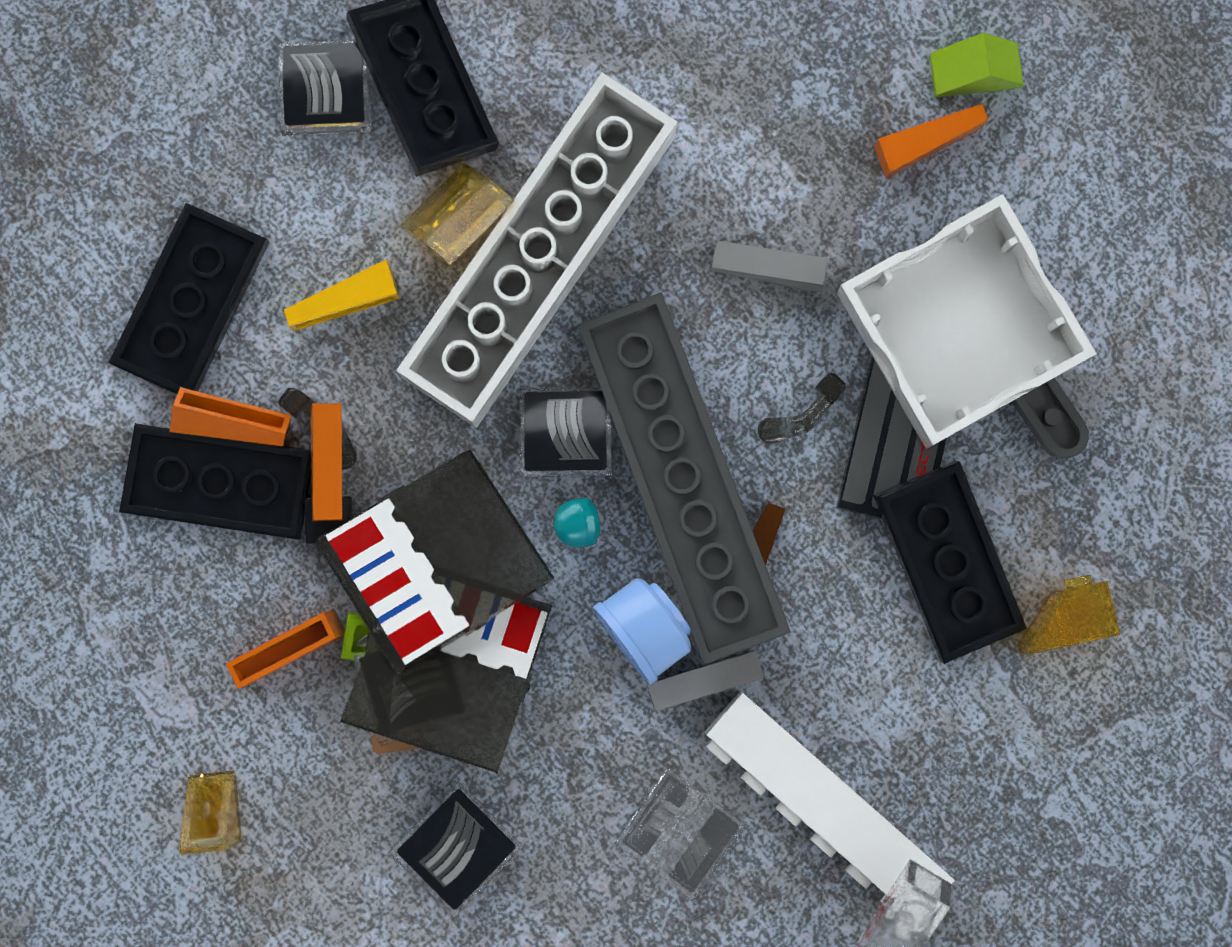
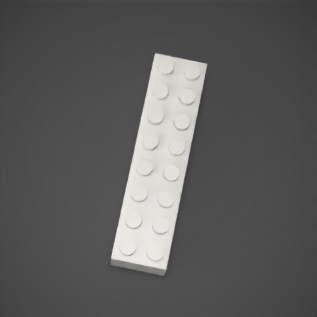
[396,72,677,428]

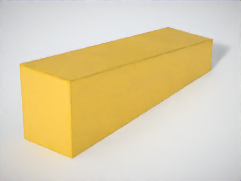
[284,259,400,331]

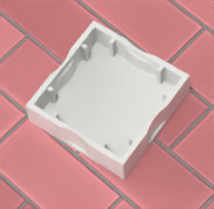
[837,194,1096,449]

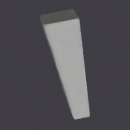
[711,241,829,292]
[646,650,764,712]

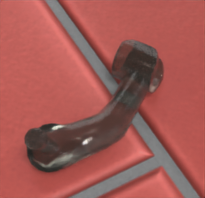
[758,373,846,444]
[279,387,357,470]

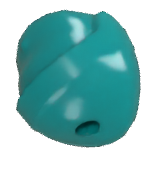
[553,498,600,548]

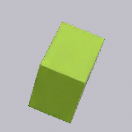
[929,32,1024,98]

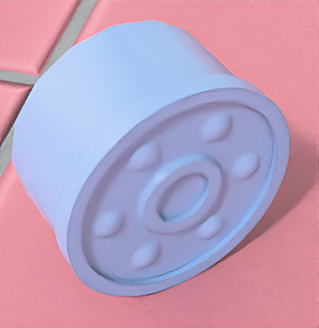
[592,578,691,685]

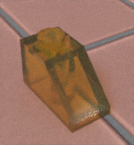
[1017,574,1120,654]

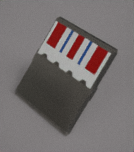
[315,450,555,675]
[340,566,552,773]

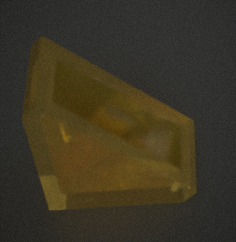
[178,770,242,855]

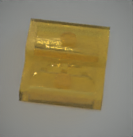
[401,163,514,265]

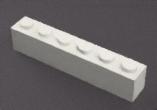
[704,691,955,923]

